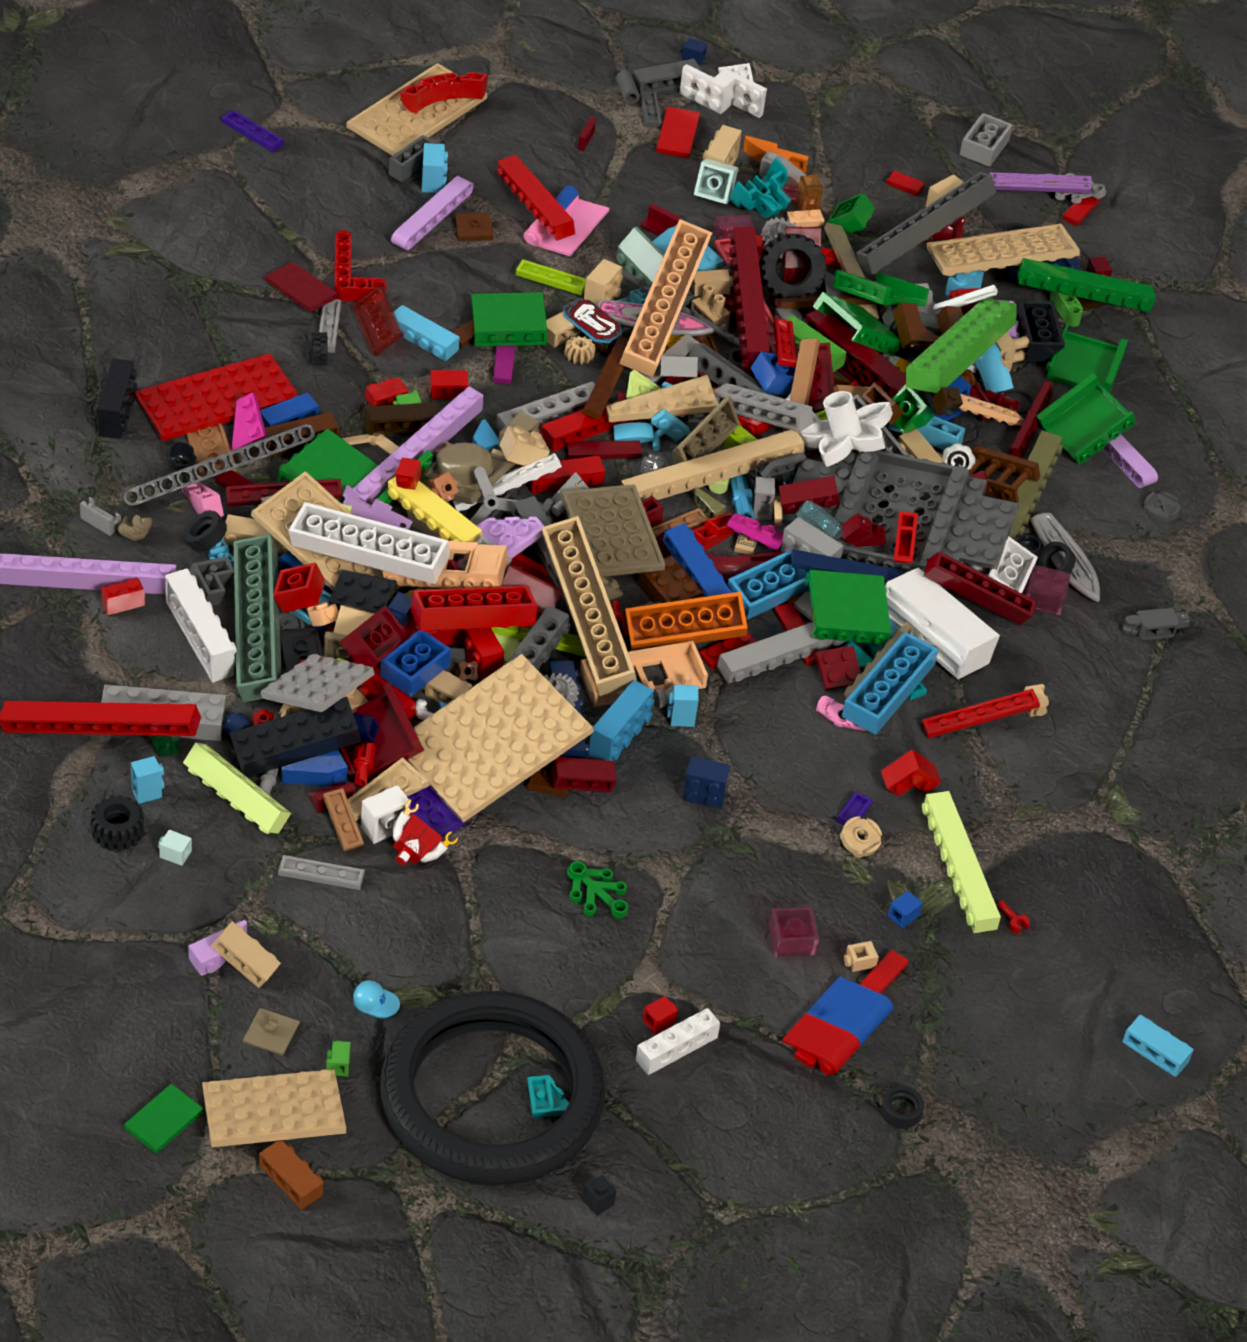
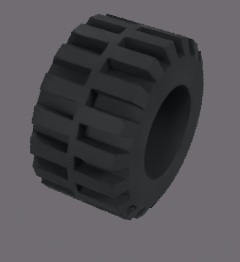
[91,795,144,851]

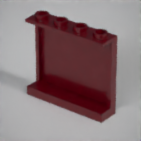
[337,682,425,783]

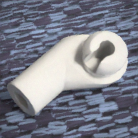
[415,699,434,721]

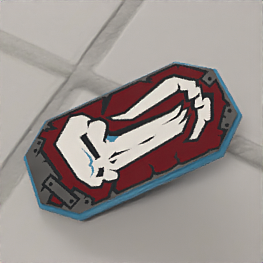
[563,298,622,344]

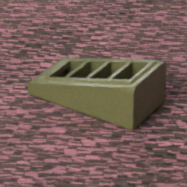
[693,488,726,519]

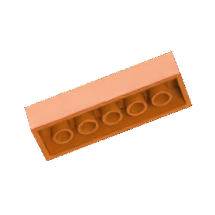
[625,592,748,651]

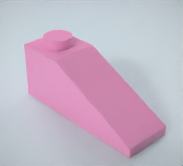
[182,482,224,517]

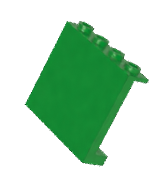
[833,270,930,306]
[471,292,547,346]
[813,292,901,356]
[1045,322,1128,393]
[1036,373,1136,465]
[278,428,379,503]
[805,570,891,644]

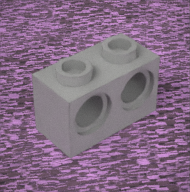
[753,477,775,520]

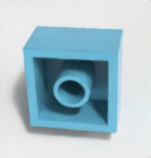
[422,143,448,193]

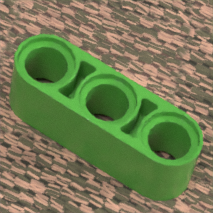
[1050,291,1083,327]

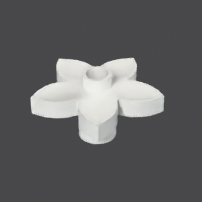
[798,391,893,467]

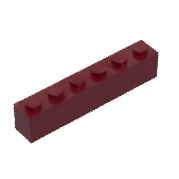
[924,551,1036,625]

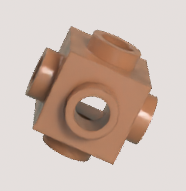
[427,471,459,502]

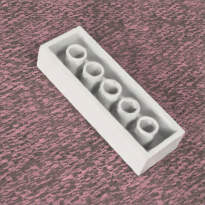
[165,569,237,682]

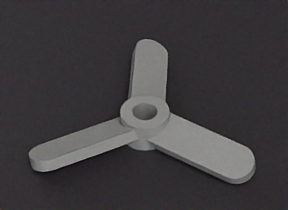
[470,467,518,526]

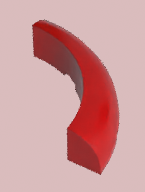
[400,72,488,114]

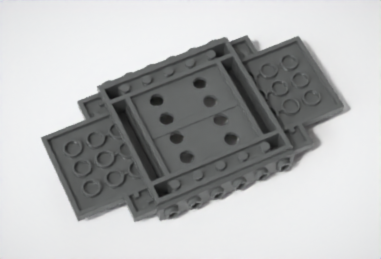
[782,450,1019,573]

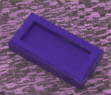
[836,791,873,825]

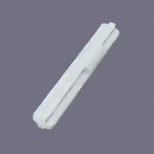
[933,285,998,314]

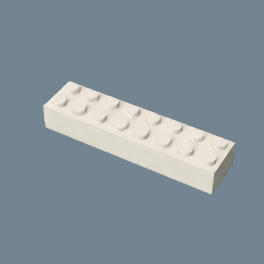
[289,502,450,584]

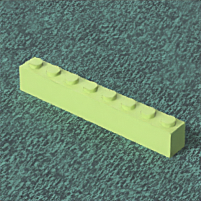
[922,791,1001,933]

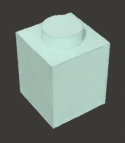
[158,830,192,866]

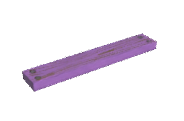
[990,172,1091,193]

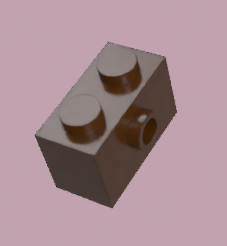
[862,382,904,425]

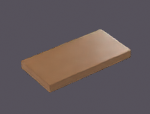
[186,423,237,477]

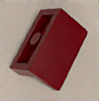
[640,203,682,236]
[309,782,356,813]

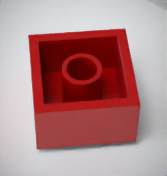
[273,562,325,613]
[464,627,504,683]

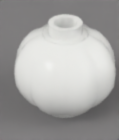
[942,443,975,470]

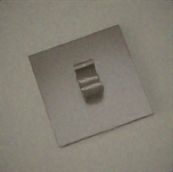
[243,1008,300,1056]

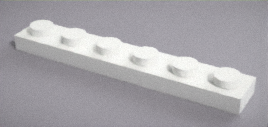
[453,453,562,512]

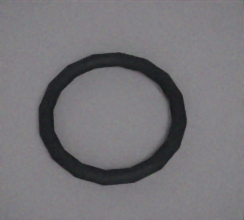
[999,388,1033,415]

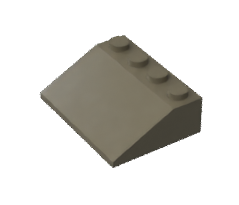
[671,395,740,464]

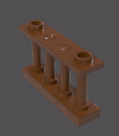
[970,445,1041,503]

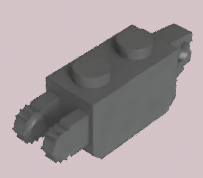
[1122,608,1190,640]

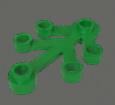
[567,861,628,919]

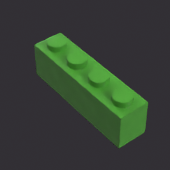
[786,315,846,372]

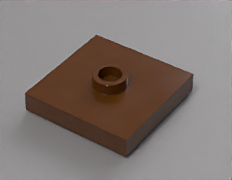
[455,213,493,241]

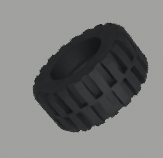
[759,234,827,298]

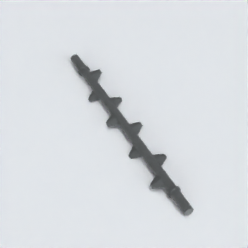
[601,258,743,347]

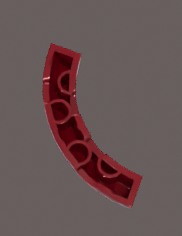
[656,528,751,583]

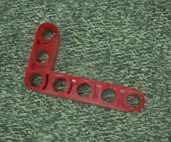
[334,230,387,302]

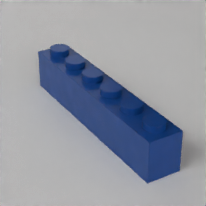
[662,523,745,611]

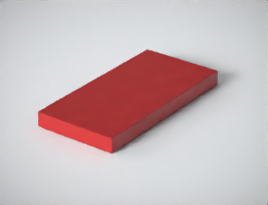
[656,107,700,158]

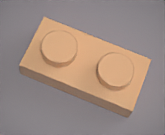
[786,210,824,227]

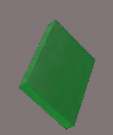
[124,1084,204,1154]

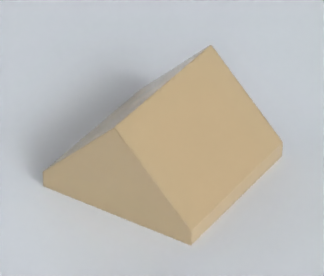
[333,605,375,635]

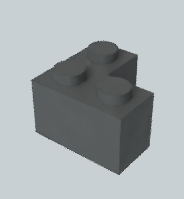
[189,557,234,606]

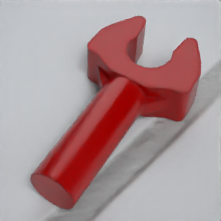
[997,900,1030,934]

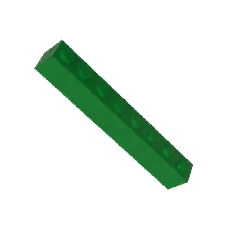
[1017,258,1156,312]

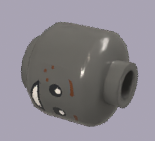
[639,454,665,474]

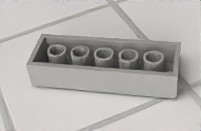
[101,685,226,741]

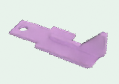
[342,485,413,530]

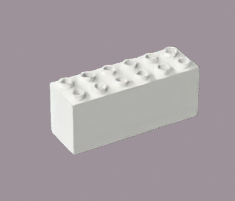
[885,568,1000,679]

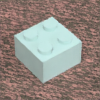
[694,158,738,204]

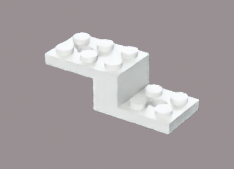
[680,64,767,118]

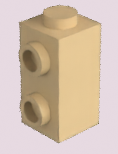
[692,269,733,297]

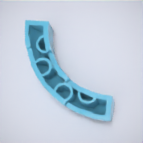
[974,343,1013,392]

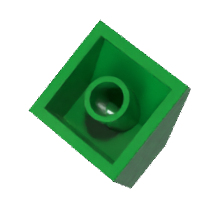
[827,193,875,233]
[892,384,936,434]

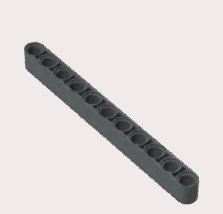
[120,424,315,506]

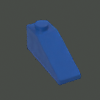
[281,750,348,786]

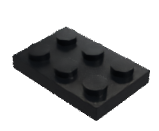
[329,570,398,613]

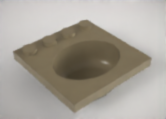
[419,443,515,505]

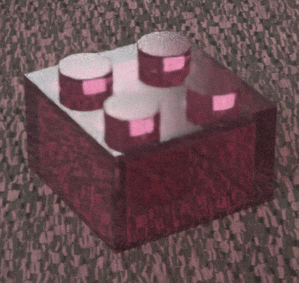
[1026,565,1071,615]
[768,906,819,957]

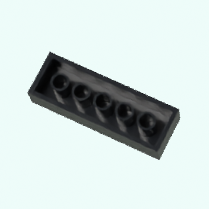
[230,697,361,778]

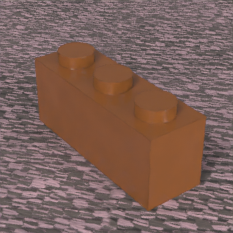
[259,1140,324,1210]

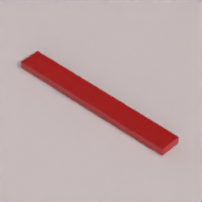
[794,950,909,1069]

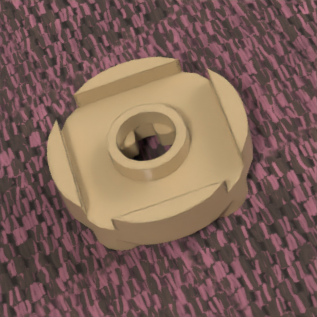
[840,816,882,858]

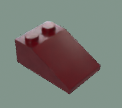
[781,227,821,284]
[340,605,410,667]

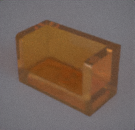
[796,175,823,211]

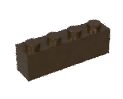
[363,402,440,435]

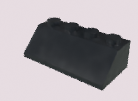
[1016,301,1065,362]

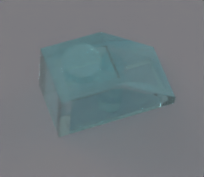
[796,500,842,538]

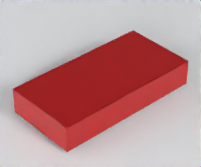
[887,171,925,196]

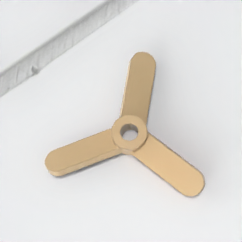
[342,434,399,455]

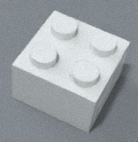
[361,785,411,844]

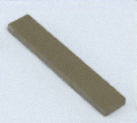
[824,223,865,278]

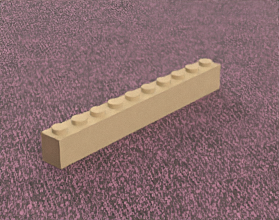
[621,430,805,501]

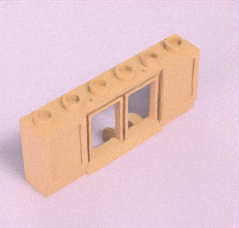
[382,541,508,589]
[579,641,708,707]

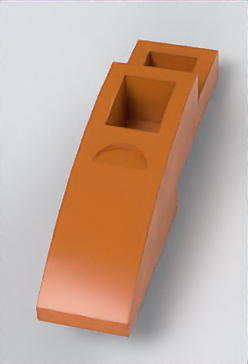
[743,136,809,173]

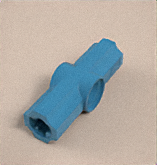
[730,475,754,519]

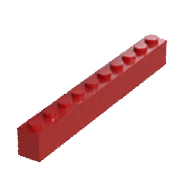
[0,701,201,736]

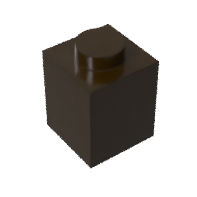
[932,387,963,415]

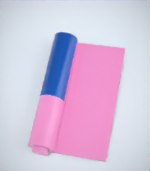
[524,185,609,256]

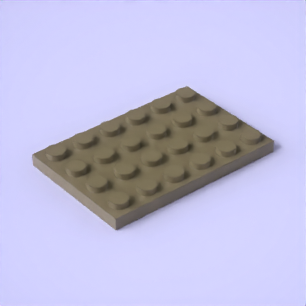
[561,484,666,577]

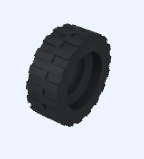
[183,510,227,552]

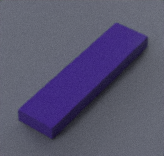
[222,110,284,152]

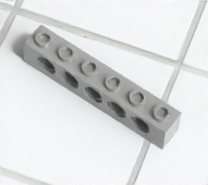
[496,381,595,432]
[713,383,814,432]

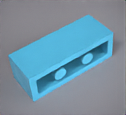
[1123,1015,1194,1077]

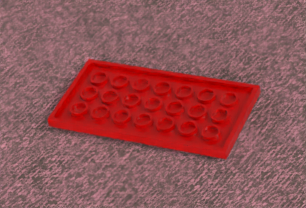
[134,353,300,441]

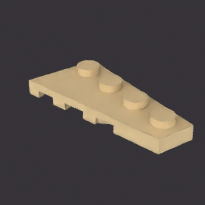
[347,757,430,821]

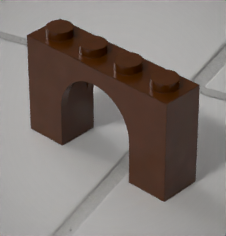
[892,303,963,351]

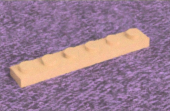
[959,394,1025,426]

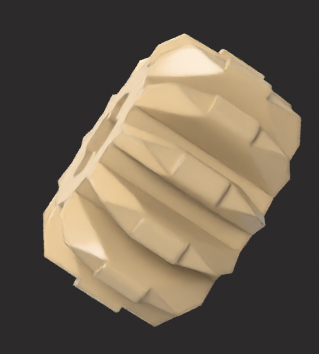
[565,335,595,365]

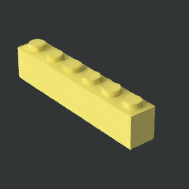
[388,476,482,542]

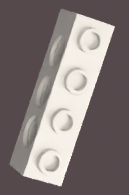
[636,1008,720,1075]

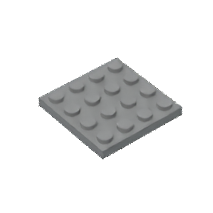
[260,654,374,712]

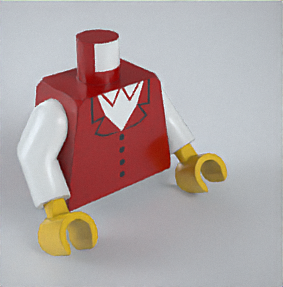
[393,800,458,866]

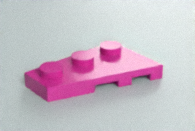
[232,392,267,455]
[727,513,784,551]

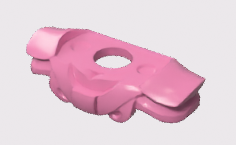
[816,696,867,731]

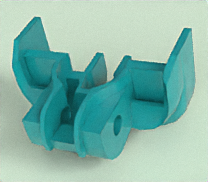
[729,157,791,218]

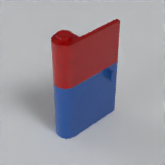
[782,977,893,1076]

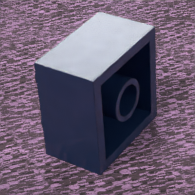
[682,756,731,809]

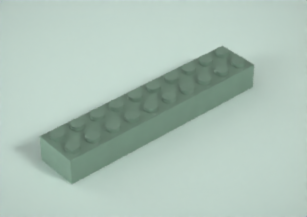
[234,534,281,703]

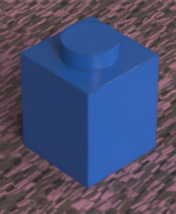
[888,891,923,928]

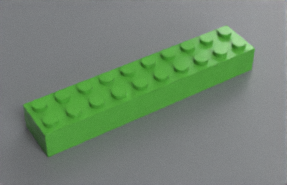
[906,297,1016,393]

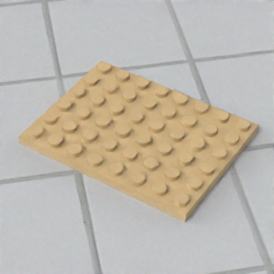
[406,654,594,823]

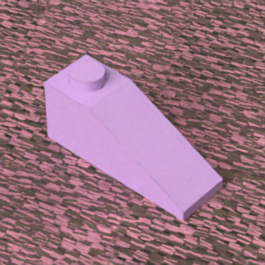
[188,920,247,976]

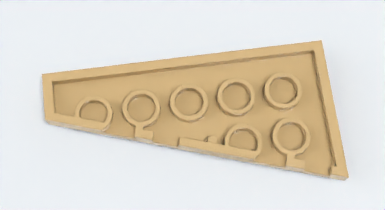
[606,375,718,422]

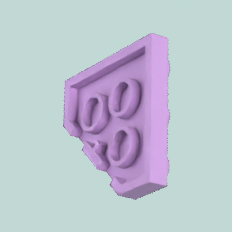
[477,517,544,559]

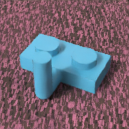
[651,409,690,451]

